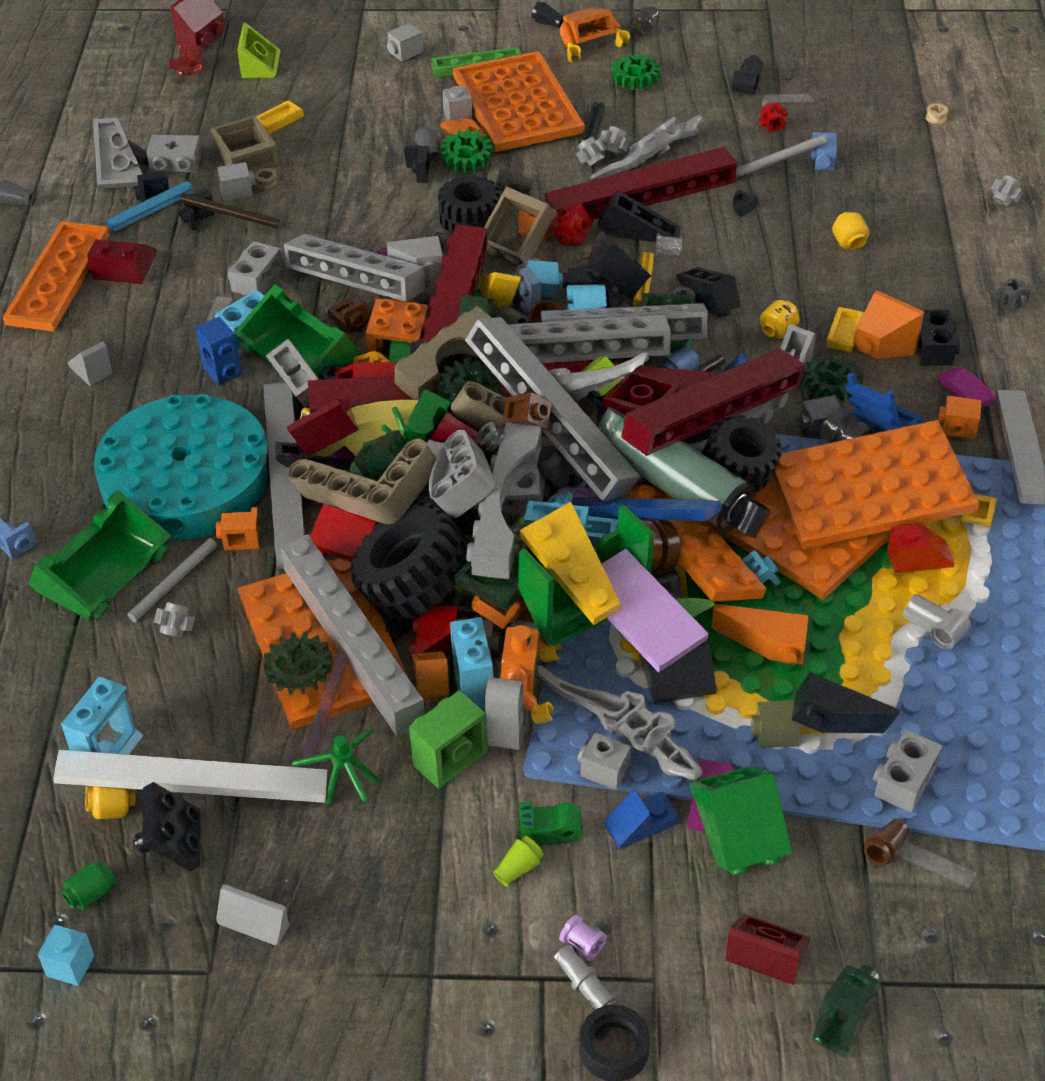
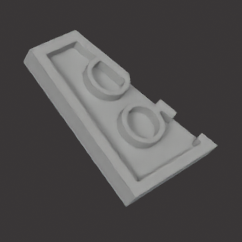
[93,118,142,189]

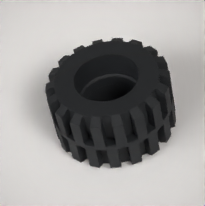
[438,175,501,234]
[702,415,782,493]

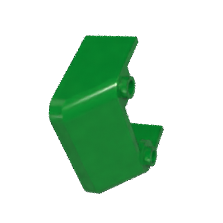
[518,505,654,645]

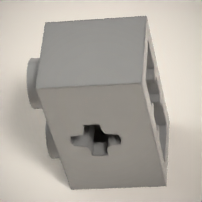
[146,135,202,173]

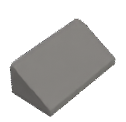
[216,884,289,945]

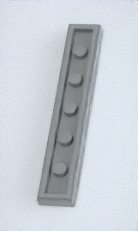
[995,390,1045,504]

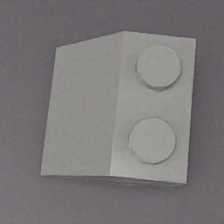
[386,236,443,299]

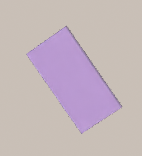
[602,549,709,673]

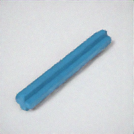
[107,181,194,233]

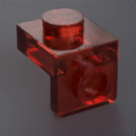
[169,43,202,75]

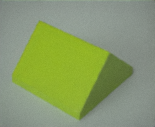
[237,22,281,78]

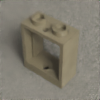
[211,115,279,172]
[484,187,556,266]

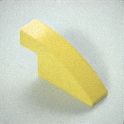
[315,400,419,460]

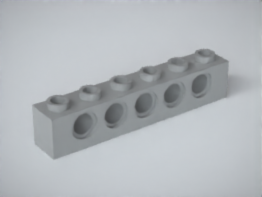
[284,234,426,302]
[541,303,708,340]
[508,315,671,363]

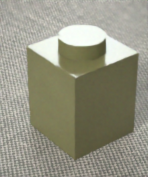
[751,700,802,748]

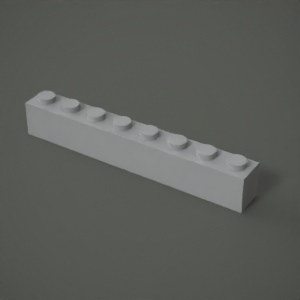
[465,317,640,501]
[280,534,425,737]

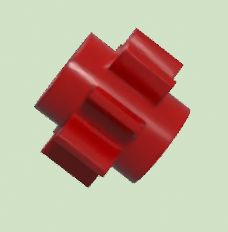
[758,102,789,132]

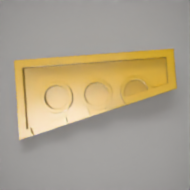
[520,502,621,625]

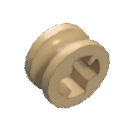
[926,103,948,124]

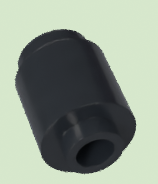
[562,268,599,288]

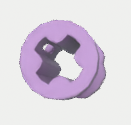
[559,915,607,961]

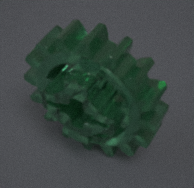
[803,353,864,402]
[438,359,501,409]
[263,632,333,695]

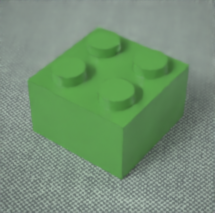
[409,690,488,789]

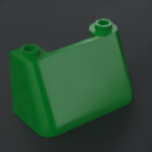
[234,284,363,380]
[29,489,171,620]

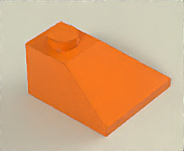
[854,291,924,359]

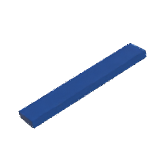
[571,497,721,521]

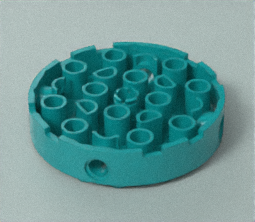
[94,394,270,540]

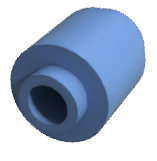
[659,347,699,370]

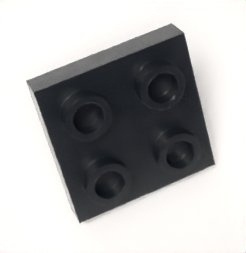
[134,782,201,871]

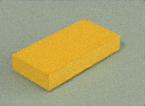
[256,100,304,135]
[826,307,864,353]

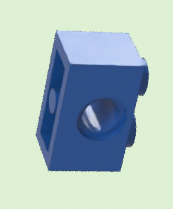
[195,317,242,385]

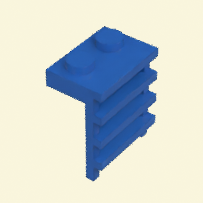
[845,373,923,435]

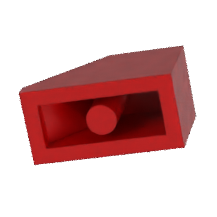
[887,524,955,573]

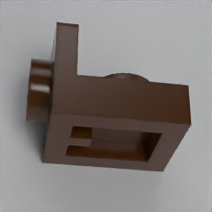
[502,392,552,430]

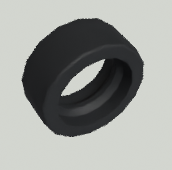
[579,1005,650,1081]

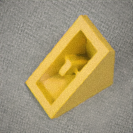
[479,272,521,309]

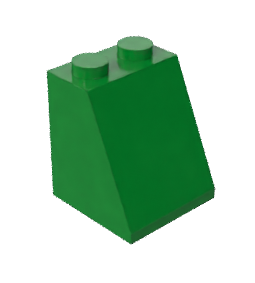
[689,765,792,874]

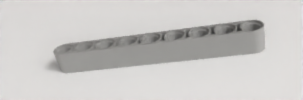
[263,382,305,571]

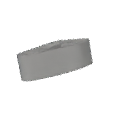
[429,430,495,518]

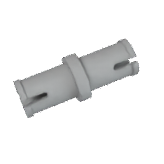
[554,945,616,1010]

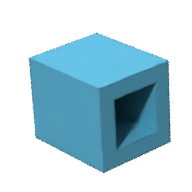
[525,260,563,298]
[38,924,95,986]

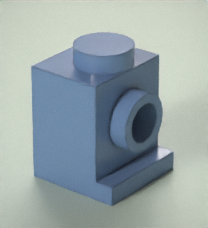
[810,132,837,171]

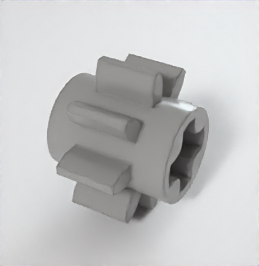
[599,126,630,156]
[576,136,607,167]
[990,175,1023,206]
[154,602,195,637]

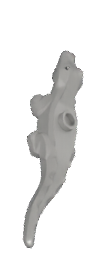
[590,115,703,180]
[549,352,649,403]
[536,665,702,781]

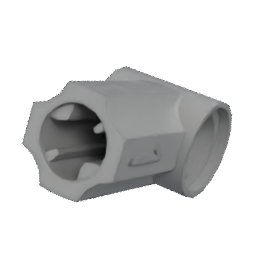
[903,594,971,650]

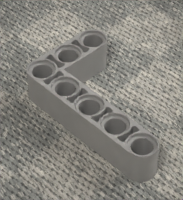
[485,619,542,750]

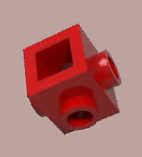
[550,204,593,246]

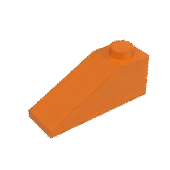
[712,604,808,664]

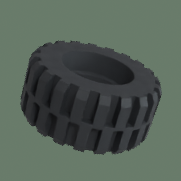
[351,503,470,620]

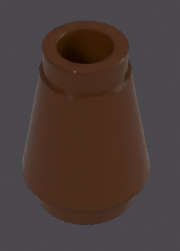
[864,819,909,866]

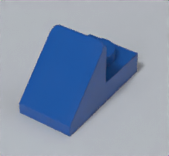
[604,790,680,849]

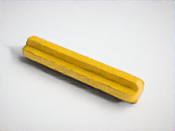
[633,251,654,307]

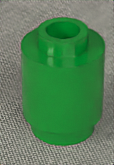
[61,860,116,910]

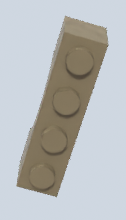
[395,306,491,400]

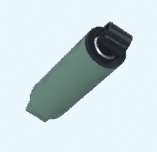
[597,407,771,538]

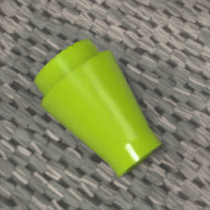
[493,836,544,887]

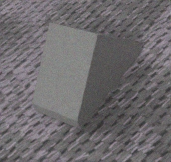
[780,324,816,376]
[67,341,113,386]

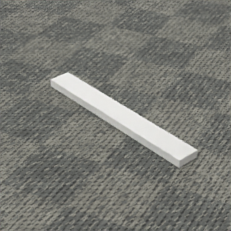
[54,750,327,803]

